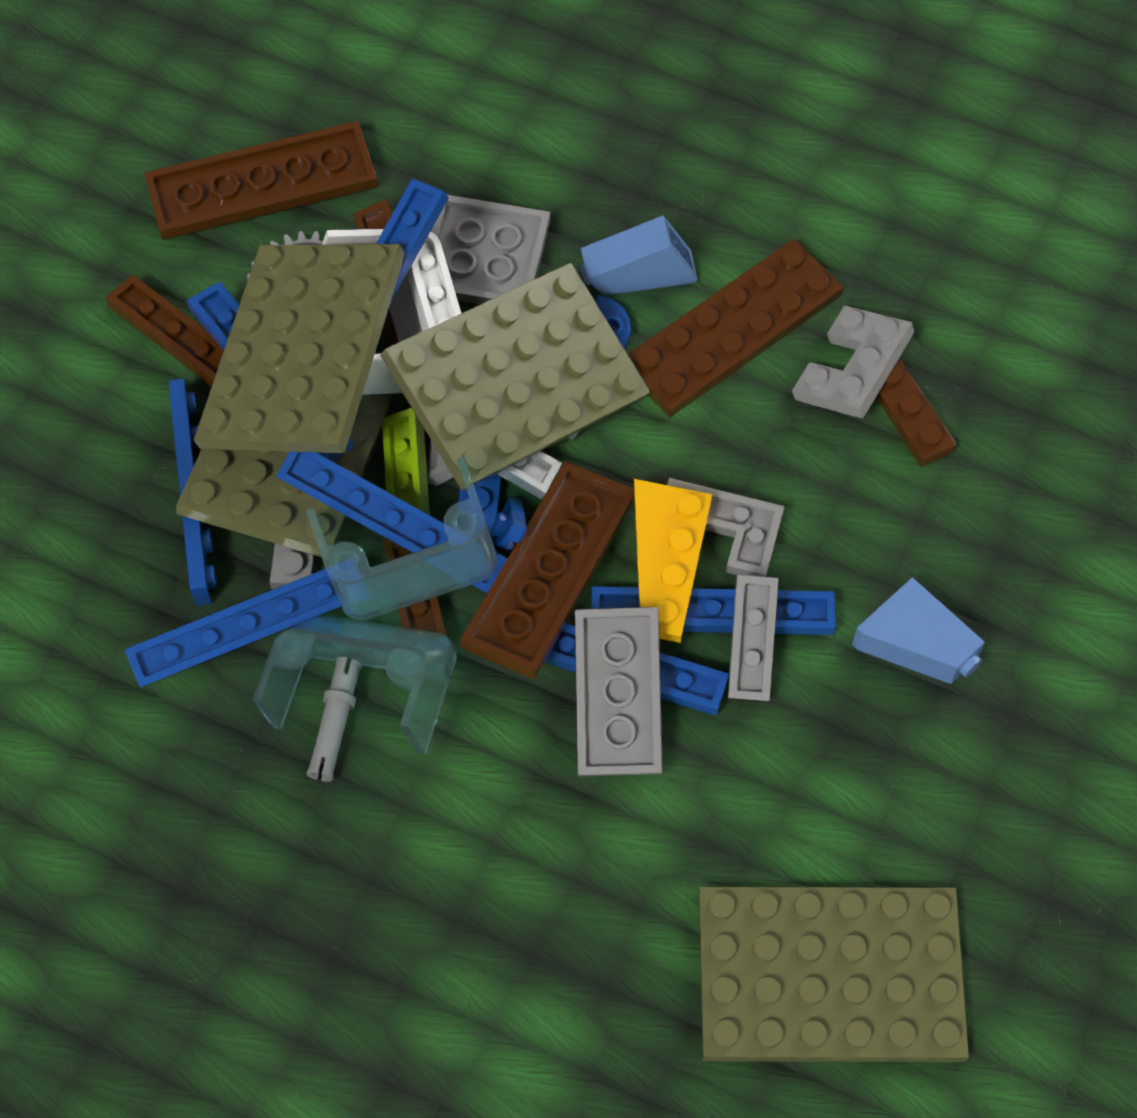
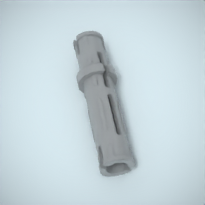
[306,657,362,782]

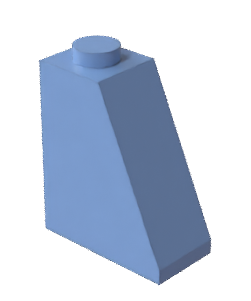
[580,215,698,296]
[852,577,985,684]

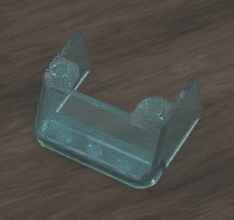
[306,457,498,621]
[253,615,457,755]

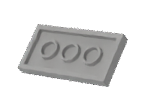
[575,607,663,777]

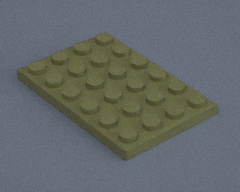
[194,244,405,453]
[380,263,651,491]
[176,393,396,559]
[699,887,969,1062]

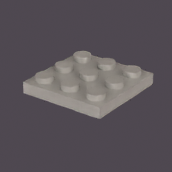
[431,195,550,305]

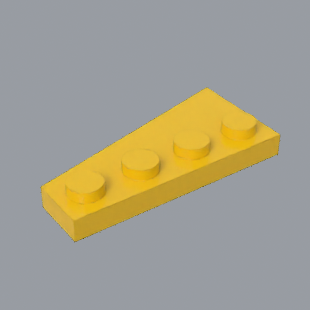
[634,479,712,643]

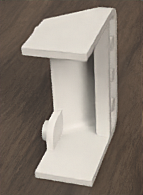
[321,229,461,395]

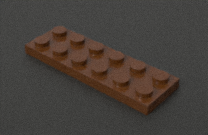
[144,121,378,240]
[627,238,844,418]
[460,461,635,680]

